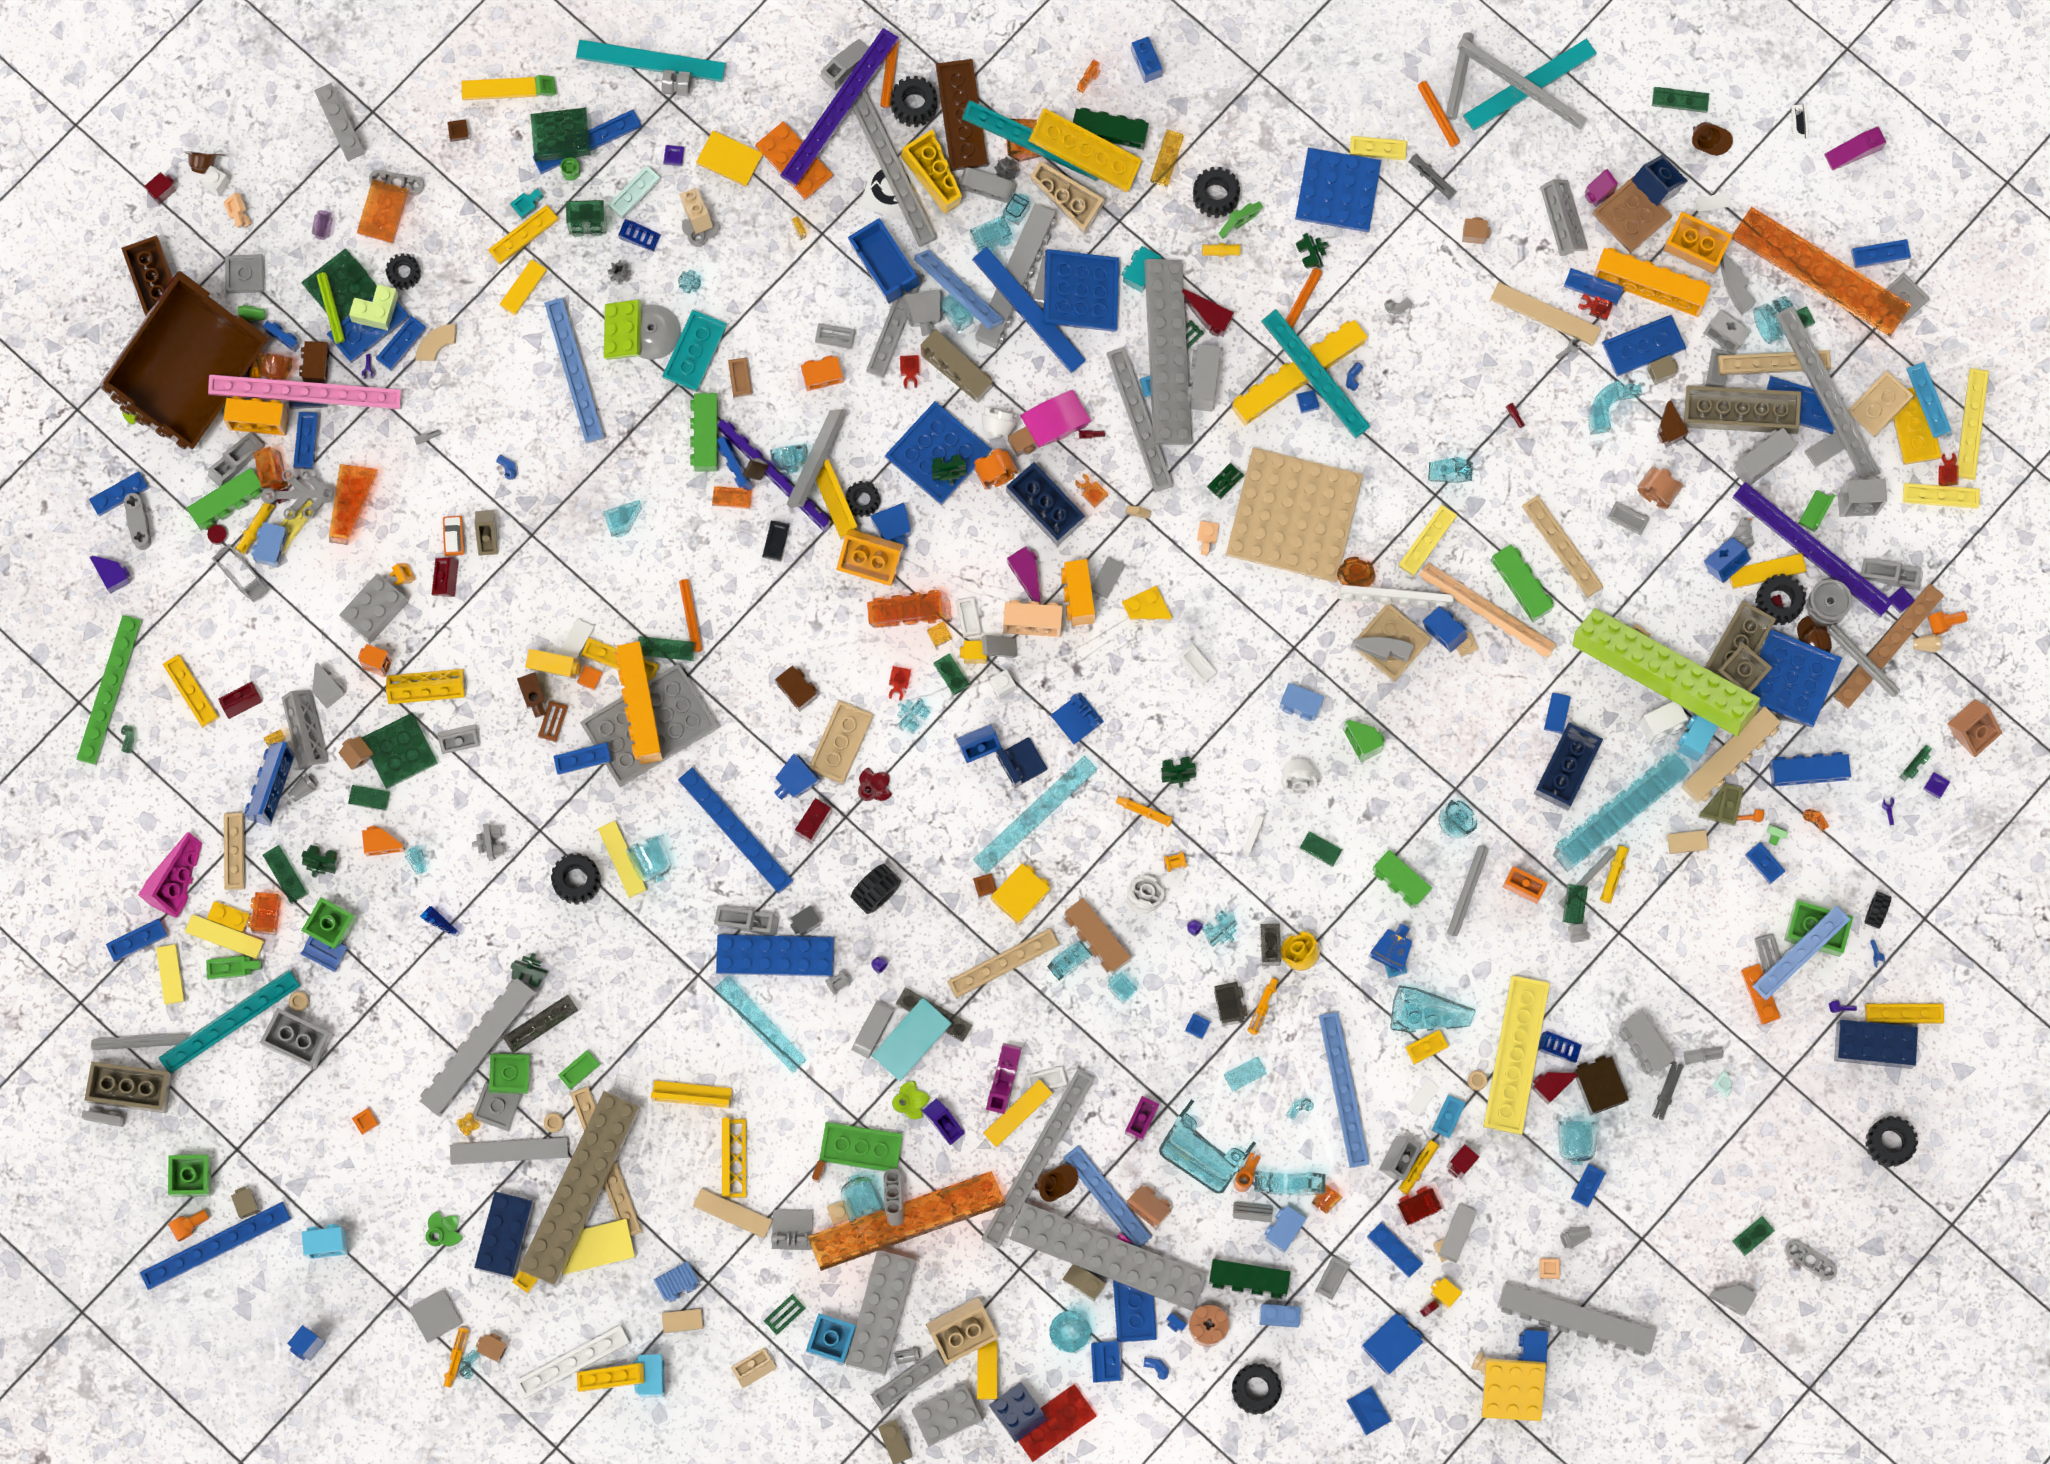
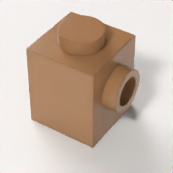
[1462,217,1491,244]
[1008,427,1037,457]
[338,736,373,770]
[475,1332,508,1363]

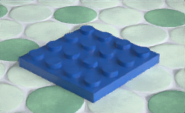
[1295,147,1382,233]
[1043,249,1119,332]
[885,401,992,506]
[1751,629,1842,728]

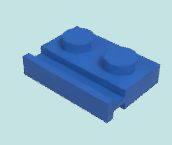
[300,936,349,972]
[1091,1341,1123,1383]
[1346,1386,1391,1436]

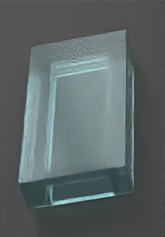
[1223,1057,1267,1092]

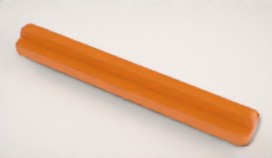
[880,40,899,108]
[1418,81,1460,147]
[1286,268,1322,329]
[679,579,702,653]

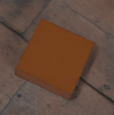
[973,873,997,898]
[812,1160,826,1183]

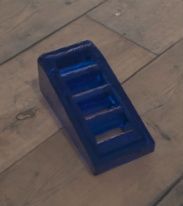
[618,219,661,252]
[420,906,460,937]
[1538,1031,1582,1063]

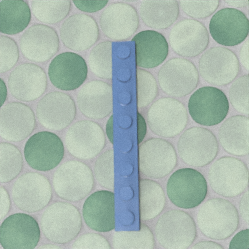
[544,298,604,443]
[1319,1012,1369,1168]

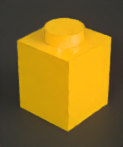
[960,641,987,664]
[1430,1277,1462,1309]

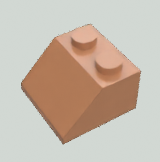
[1947,699,2002,757]
[1126,1185,1172,1230]

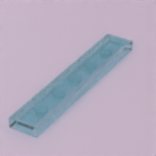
[714,975,807,1074]

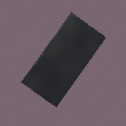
[762,520,790,562]

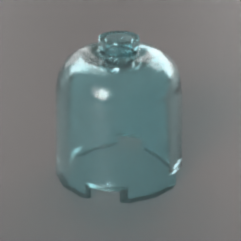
[626,835,672,884]
[1558,1121,1597,1165]
[840,1174,885,1224]

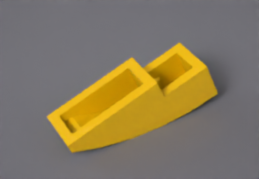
[977,1341,997,1400]

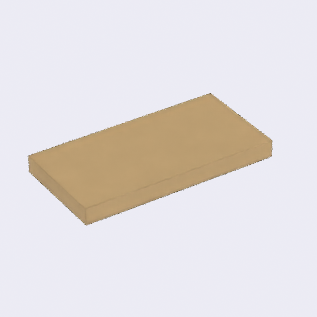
[809,700,874,785]

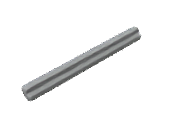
[1446,32,1474,120]
[1827,624,1900,697]
[1447,846,1488,936]
[91,1033,188,1050]

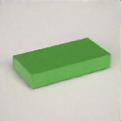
[558,1050,600,1090]

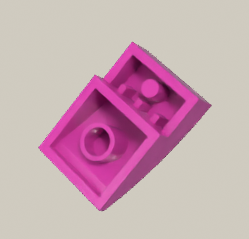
[1020,389,1091,448]

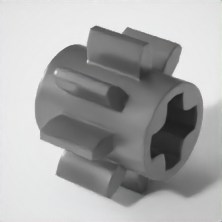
[994,157,1019,180]
[607,260,632,285]

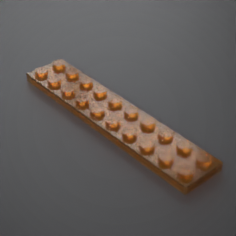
[1731,206,1911,337]
[807,1171,1005,1271]

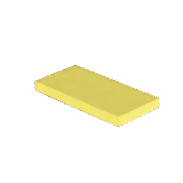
[563,1219,636,1275]

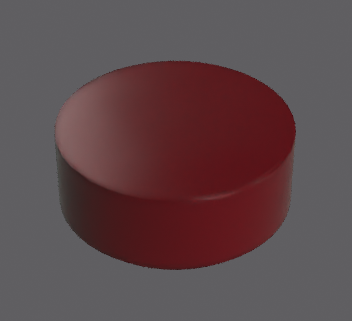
[207,525,227,545]
[1419,1300,1439,1317]

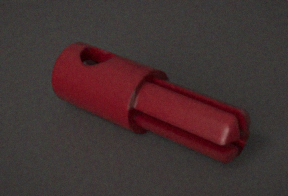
[1506,403,1525,428]
[1079,430,1105,439]

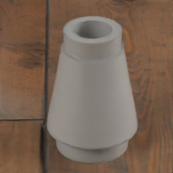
[288,775,317,802]
[1560,1227,1591,1249]

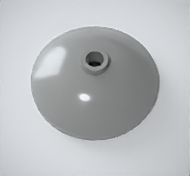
[638,305,680,360]

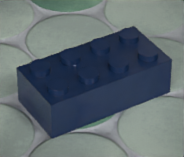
[1006,462,1086,546]
[1534,722,1603,811]
[1834,1020,1918,1069]
[474,1191,535,1279]

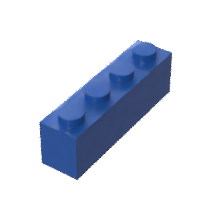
[1769,752,1851,787]

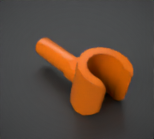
[1737,809,1764,823]

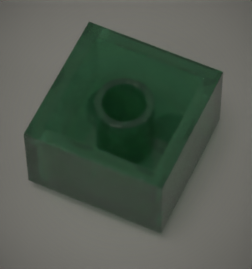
[566,200,607,237]

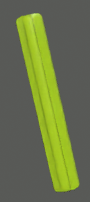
[317,272,345,344]

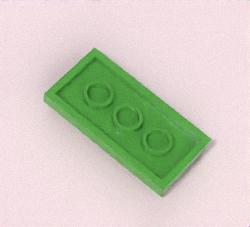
[819,1122,903,1172]

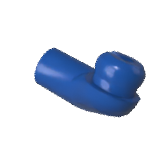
[496,454,517,480]

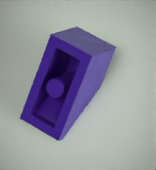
[89,555,131,594]
[922,1098,965,1145]

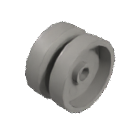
[1806,579,1852,627]

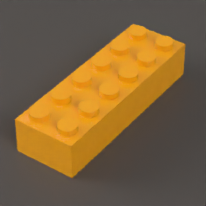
[1593,248,1711,317]
[614,641,663,765]

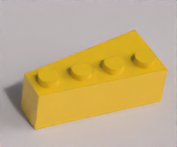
[901,129,962,214]

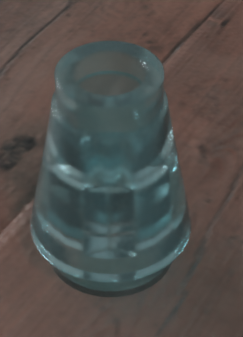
[404,845,427,875]

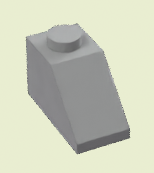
[1709,1284,1757,1317]

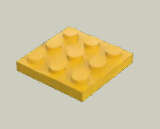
[1481,1358,1546,1421]

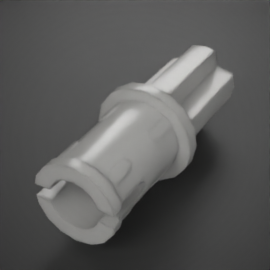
[1684,1047,1723,1065]

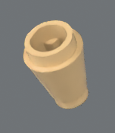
[1913,634,1941,653]

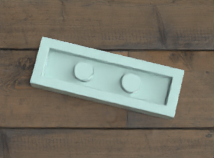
[608,165,661,219]

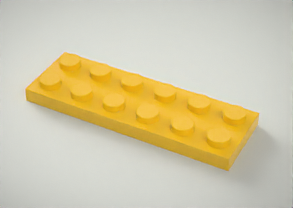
[1028,108,1142,193]

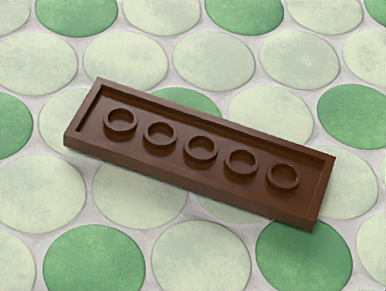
[936,59,988,171]

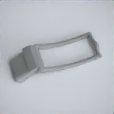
[211,544,268,603]

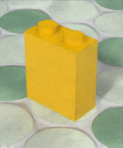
[525,649,582,679]
[991,863,1051,925]

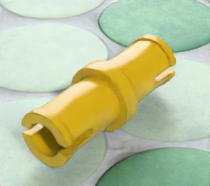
[1202,243,1240,257]

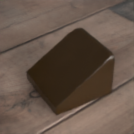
[743,458,769,480]

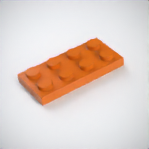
[755,121,833,200]

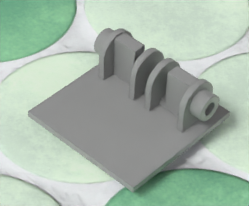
[771,1210,813,1250]

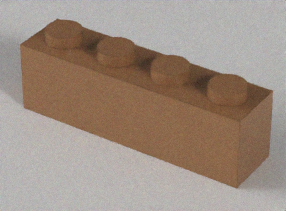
[1064,898,1131,975]

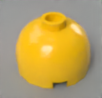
[1280,931,1320,971]

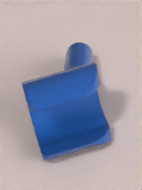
[1870,940,1885,968]

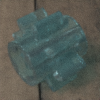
[678,270,701,294]

